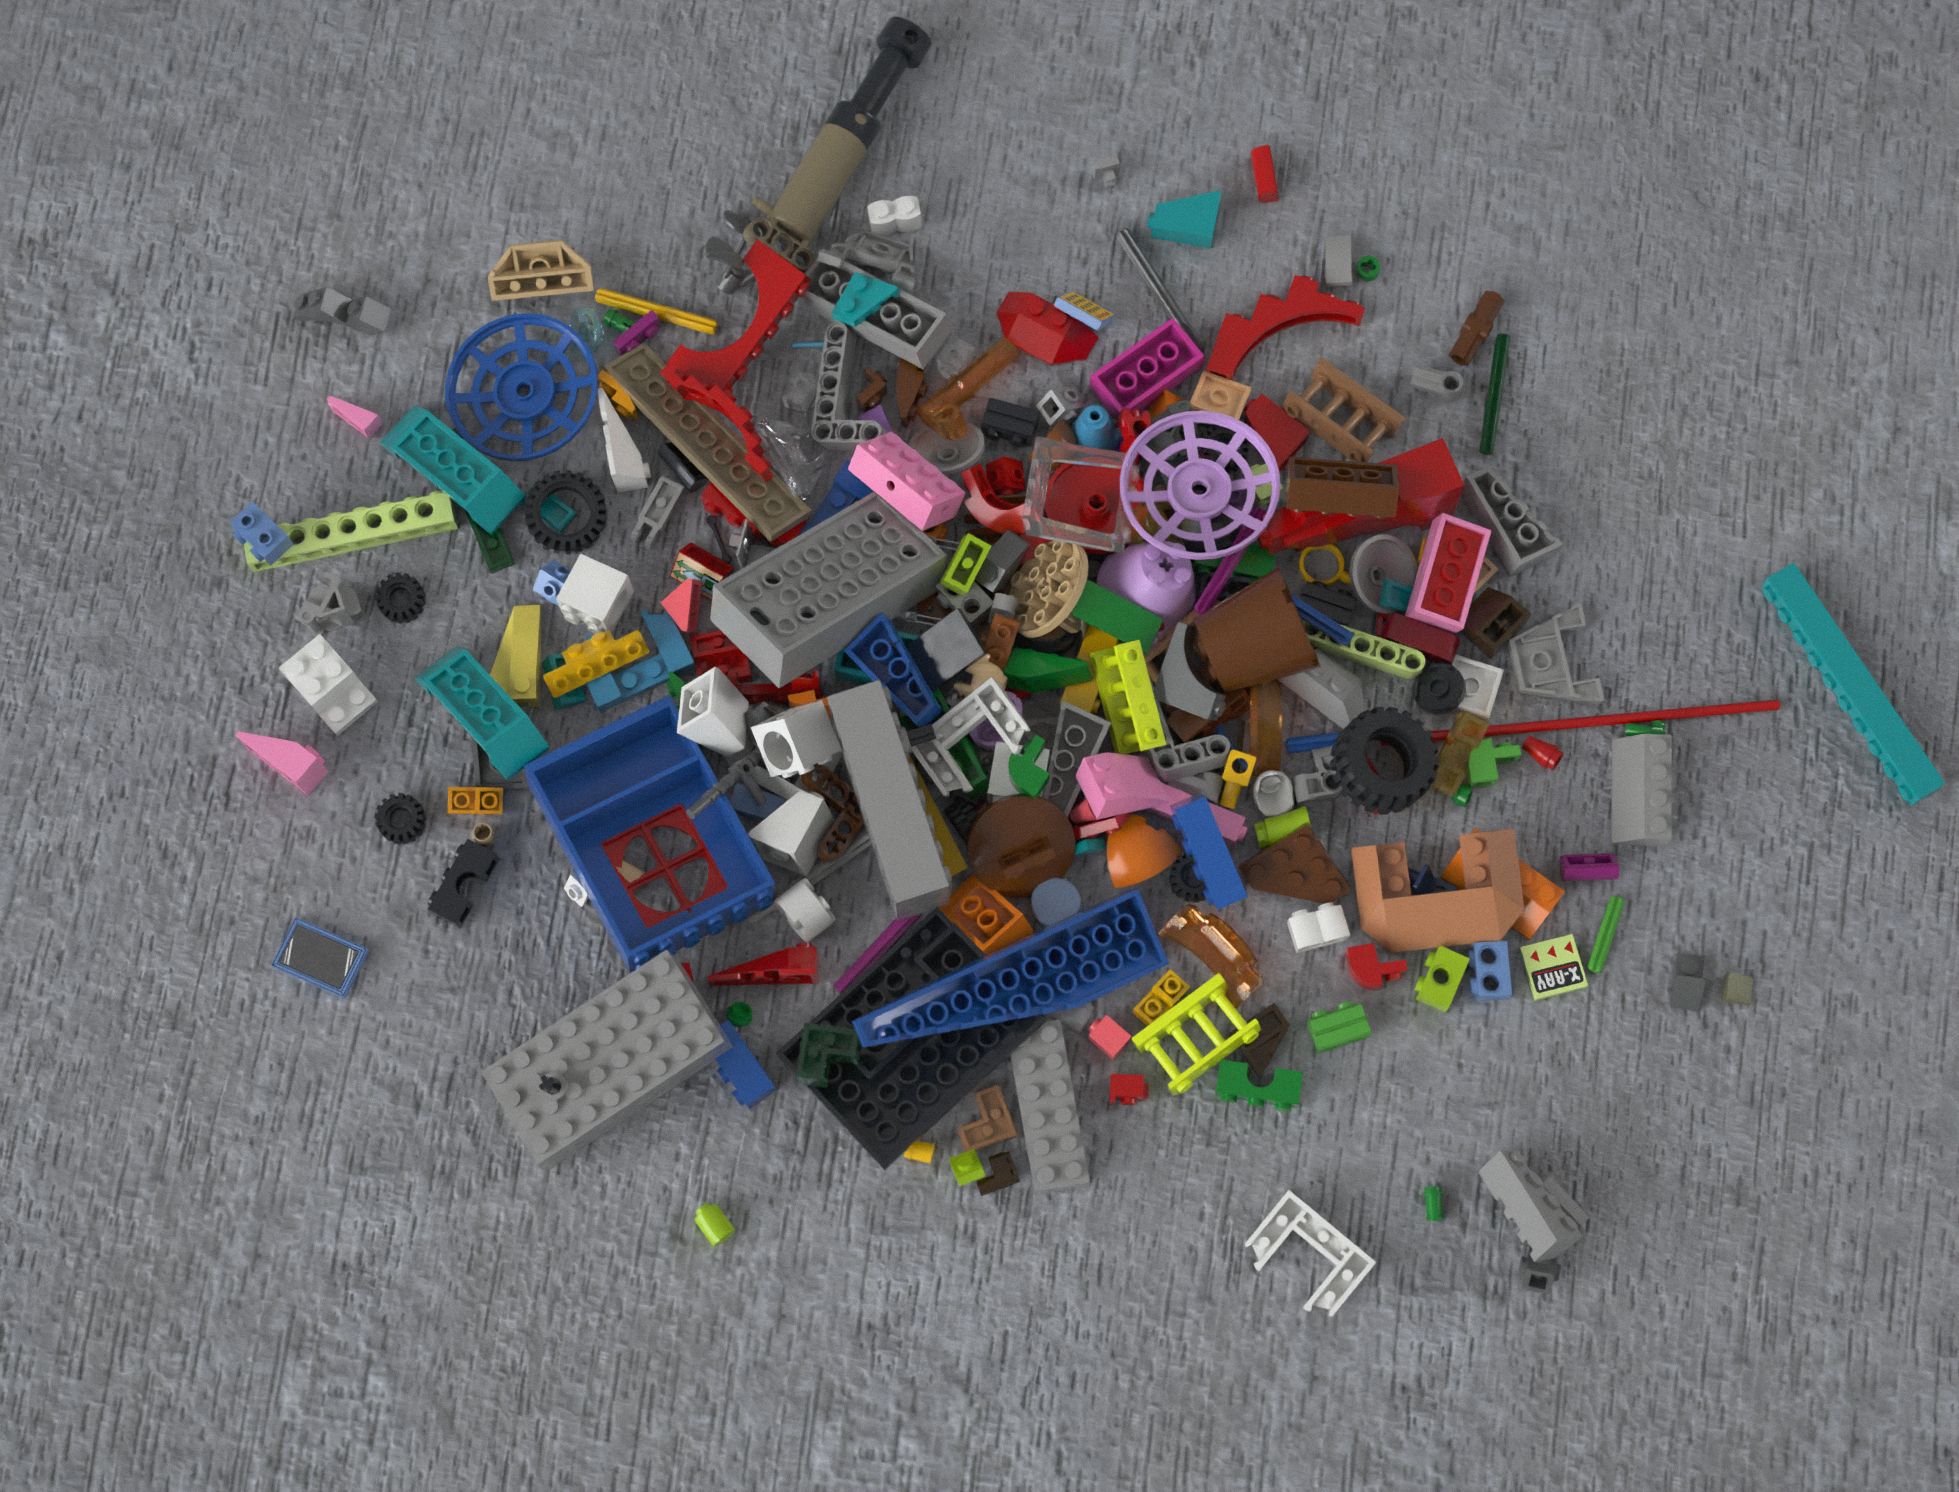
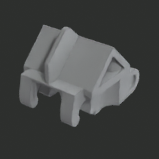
[298,572,362,638]

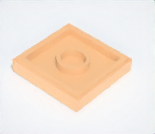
[1190,371,1252,420]

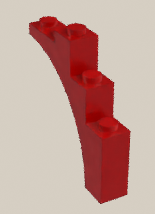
[1206,275,1365,380]

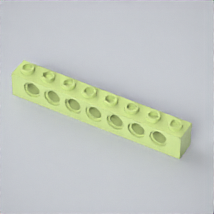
[244,491,458,572]

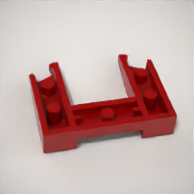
[726,670,822,704]

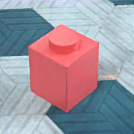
[1088,1015,1132,1061]

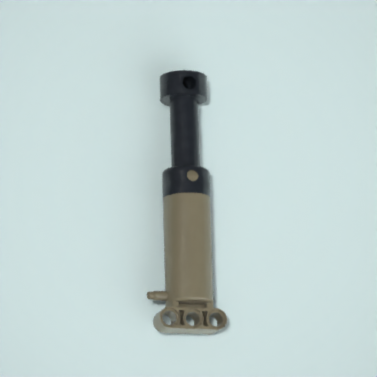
[743,16,932,273]

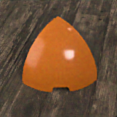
[1107,814,1182,888]

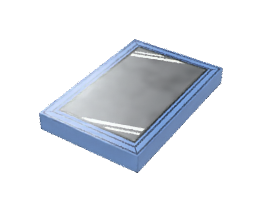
[271,917,370,999]

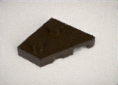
[1229,1003,1290,1078]

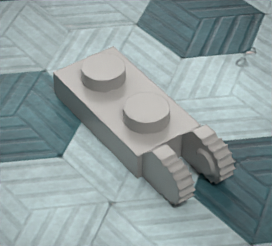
[630,475,686,549]

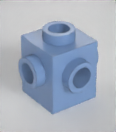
[533,560,571,606]

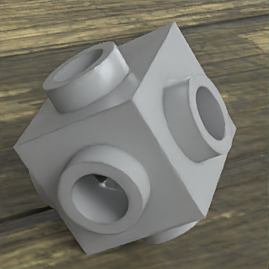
[1036,386,1084,426]

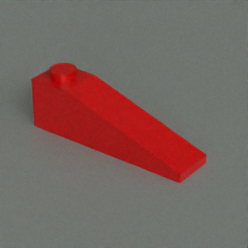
[708,943,819,986]

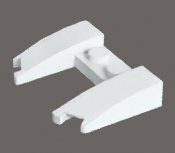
[911,677,1030,797]
[1245,1190,1376,1317]

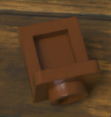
[856,367,887,413]

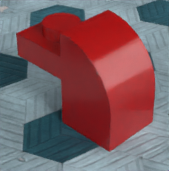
[1345,943,1408,991]

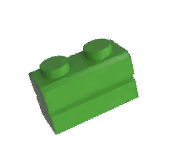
[1307,1001,1371,1054]

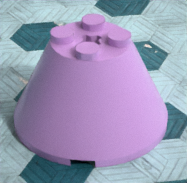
[1096,541,1198,639]

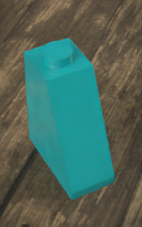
[1147,191,1221,248]

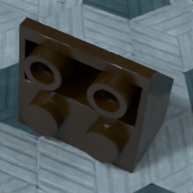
[1460,587,1531,659]

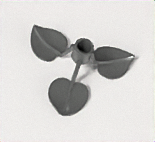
[705,210,797,303]

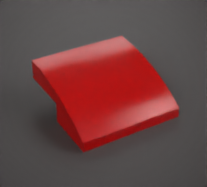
[690,630,752,683]

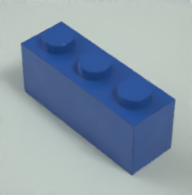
[715,1020,776,1109]

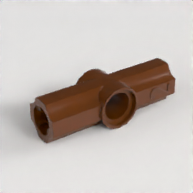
[1449,290,1505,366]

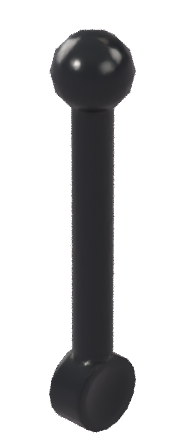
[706,515,732,564]

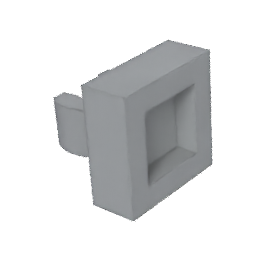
[1092,155,1120,188]

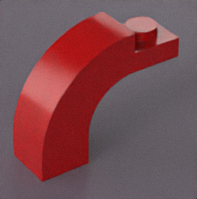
[961,463,1047,534]

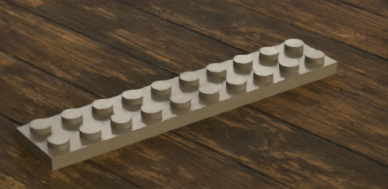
[604,343,812,542]

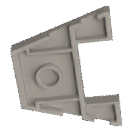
[817,230,915,292]
[1508,603,1605,704]

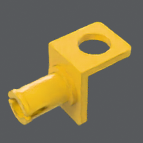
[1219,749,1256,809]

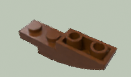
[897,358,929,428]

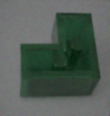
[795,1023,862,1087]

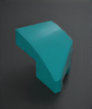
[1074,838,1106,855]

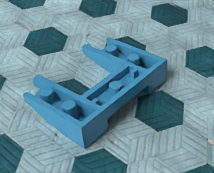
[586,610,696,713]

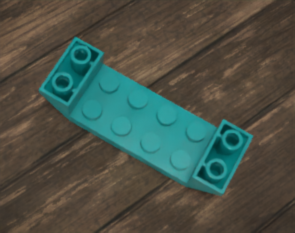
[379,405,526,535]
[414,646,550,781]

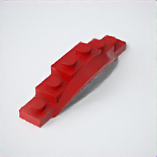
[660,365,774,483]

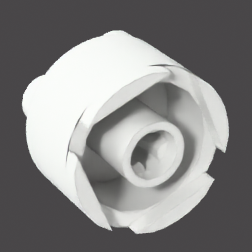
[774,878,836,943]

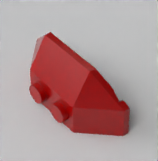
[996,291,1099,366]

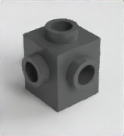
[1518,1246,1561,1295]

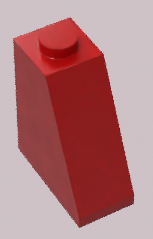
[1244,394,1310,473]

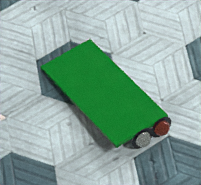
[1070,580,1165,654]

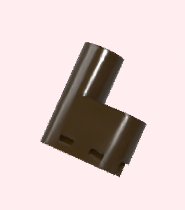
[976,1151,1020,1196]

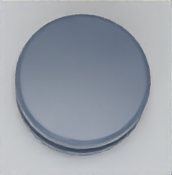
[1031,878,1081,928]

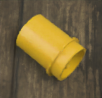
[904,1141,935,1163]

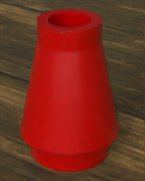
[1522,735,1564,771]

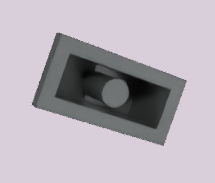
[975,529,1030,592]

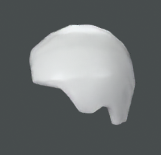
[1253,770,1294,817]

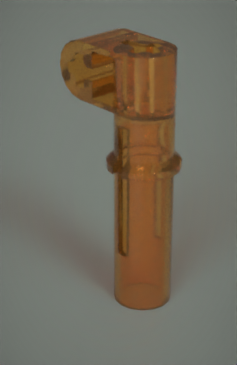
[917,337,1019,440]

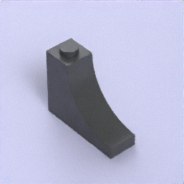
[1153,622,1226,721]

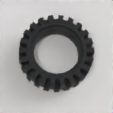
[525,470,606,554]

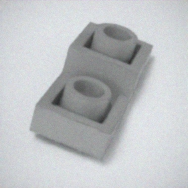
[1326,235,1352,287]

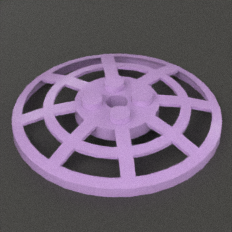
[1120,411,1280,560]

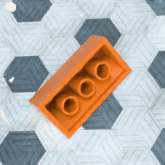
[1440,828,1565,940]

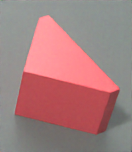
[660,578,702,633]

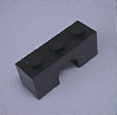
[428,839,500,929]

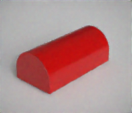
[1251,145,1279,203]

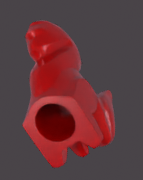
[1115,408,1151,467]

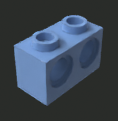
[1467,941,1512,1001]

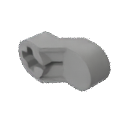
[988,593,1019,625]

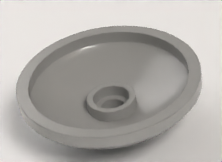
[908,420,985,476]
[1350,534,1418,614]

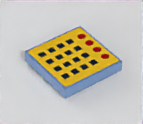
[1054,291,1116,330]

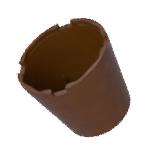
[1194,568,1321,693]

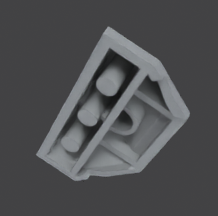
[1277,647,1365,729]

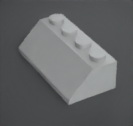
[1611,734,1672,847]

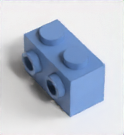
[229,501,294,566]

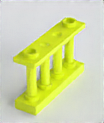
[1089,640,1166,754]
[1131,973,1261,1096]

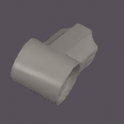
[1410,364,1463,402]
[1168,772,1224,805]

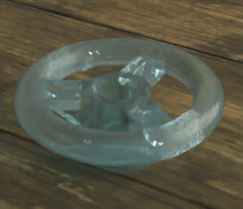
[568,306,604,358]

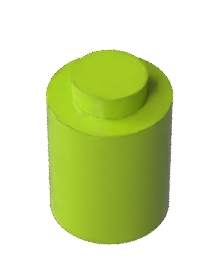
[694,1202,736,1247]

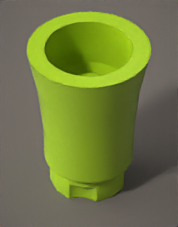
[1254,806,1311,848]

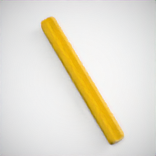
[595,287,718,334]

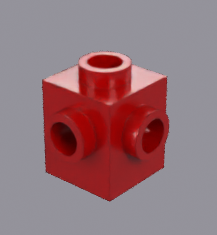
[986,456,1025,496]

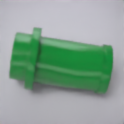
[603,309,636,333]
[1422,1186,1445,1221]

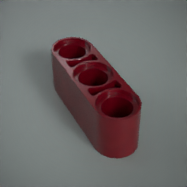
[1380,613,1461,665]

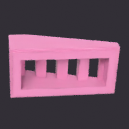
[327,396,383,439]

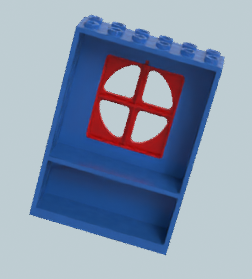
[524,695,775,973]

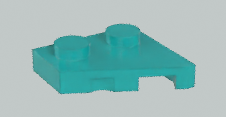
[831,272,900,327]

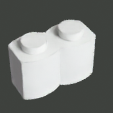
[867,196,922,236]
[1287,902,1350,953]

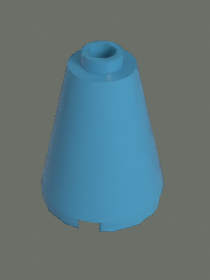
[1071,405,1120,457]

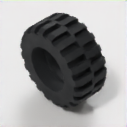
[1330,706,1439,815]

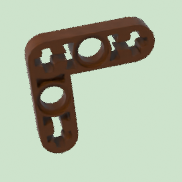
[801,763,864,862]

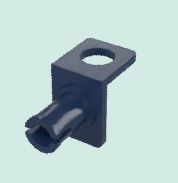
[1408,864,1458,895]

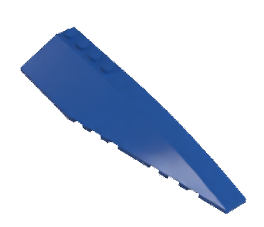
[852,889,1169,1047]

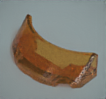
[1249,679,1282,777]
[1158,904,1264,1009]

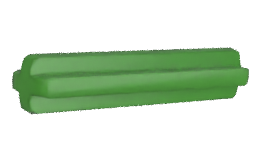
[1587,896,1625,974]

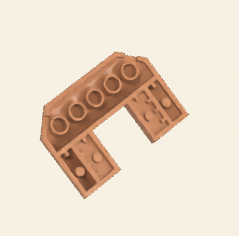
[1351,829,1525,953]

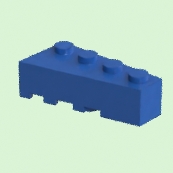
[844,612,943,727]
[1170,793,1248,910]

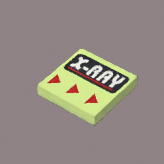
[1519,934,1588,1001]

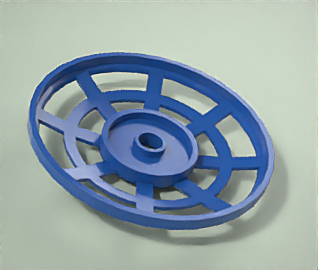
[445,313,599,461]

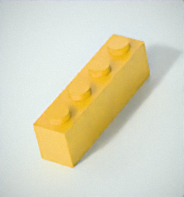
[1059,625,1124,715]

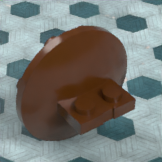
[967,794,1075,898]

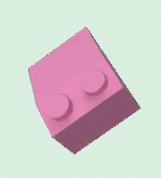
[235,731,329,796]
[1075,752,1170,820]

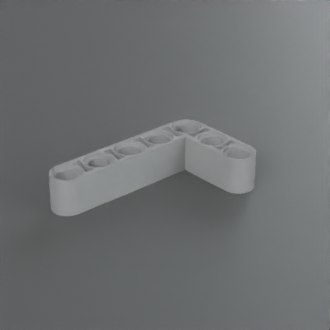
[811,322,888,451]
[1146,674,1230,782]

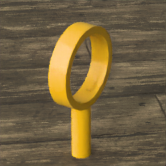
[1299,544,1352,587]

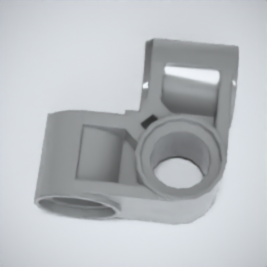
[1292,746,1343,806]

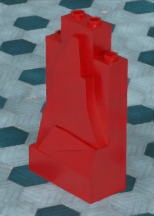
[1257,438,1464,556]

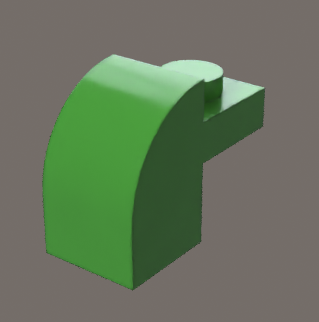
[1465,738,1521,788]

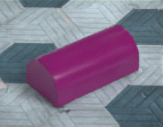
[1560,853,1619,882]

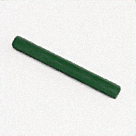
[1479,333,1511,455]

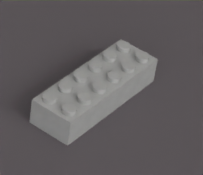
[798,258,953,369]
[1010,1019,1090,1196]

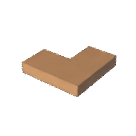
[957,1084,1018,1152]

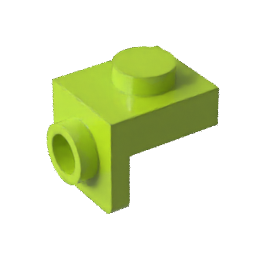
[949,1149,985,1186]

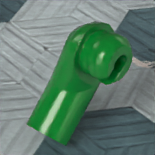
[1626,720,1666,736]

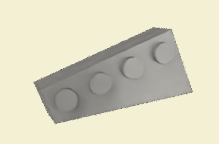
[1462,466,1564,577]
[1044,700,1111,817]
[1478,1149,1582,1262]

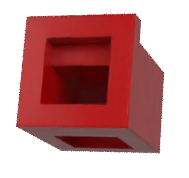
[1109,1074,1149,1106]

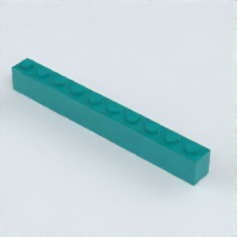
[1762,562,1946,806]

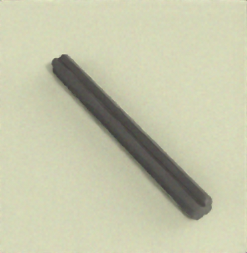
[1117,228,1205,353]

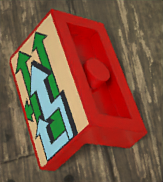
[670,542,735,601]

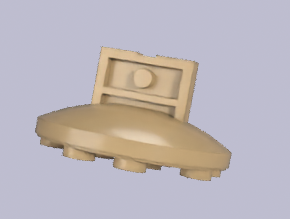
[1009,538,1088,638]

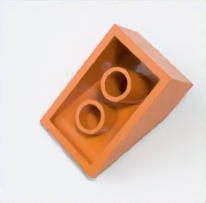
[939,873,1034,955]

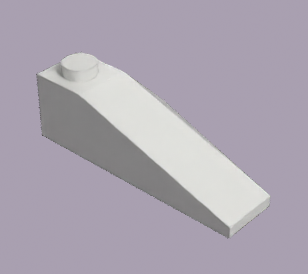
[598,388,651,493]

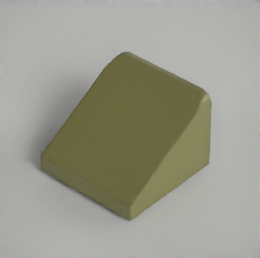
[1723,972,1753,1005]

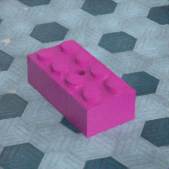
[1090,318,1205,421]

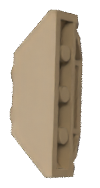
[488,239,594,301]

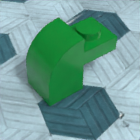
[1008,735,1050,799]

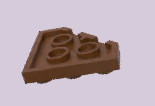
[1239,822,1352,904]

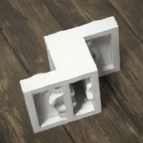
[279,634,378,736]

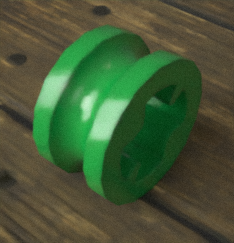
[1357,256,1380,282]

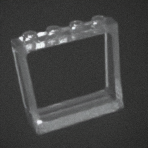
[1022,437,1139,554]

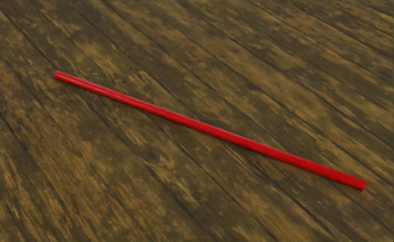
[1380,699,1780,746]

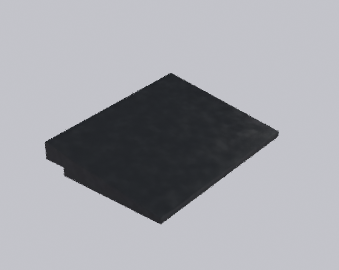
[776,907,1047,1170]

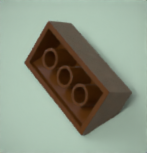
[1286,457,1399,519]

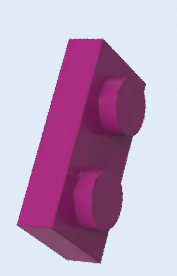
[613,310,661,356]

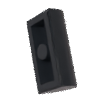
[657,442,709,493]

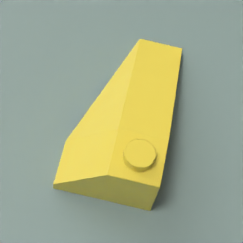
[490,605,541,707]

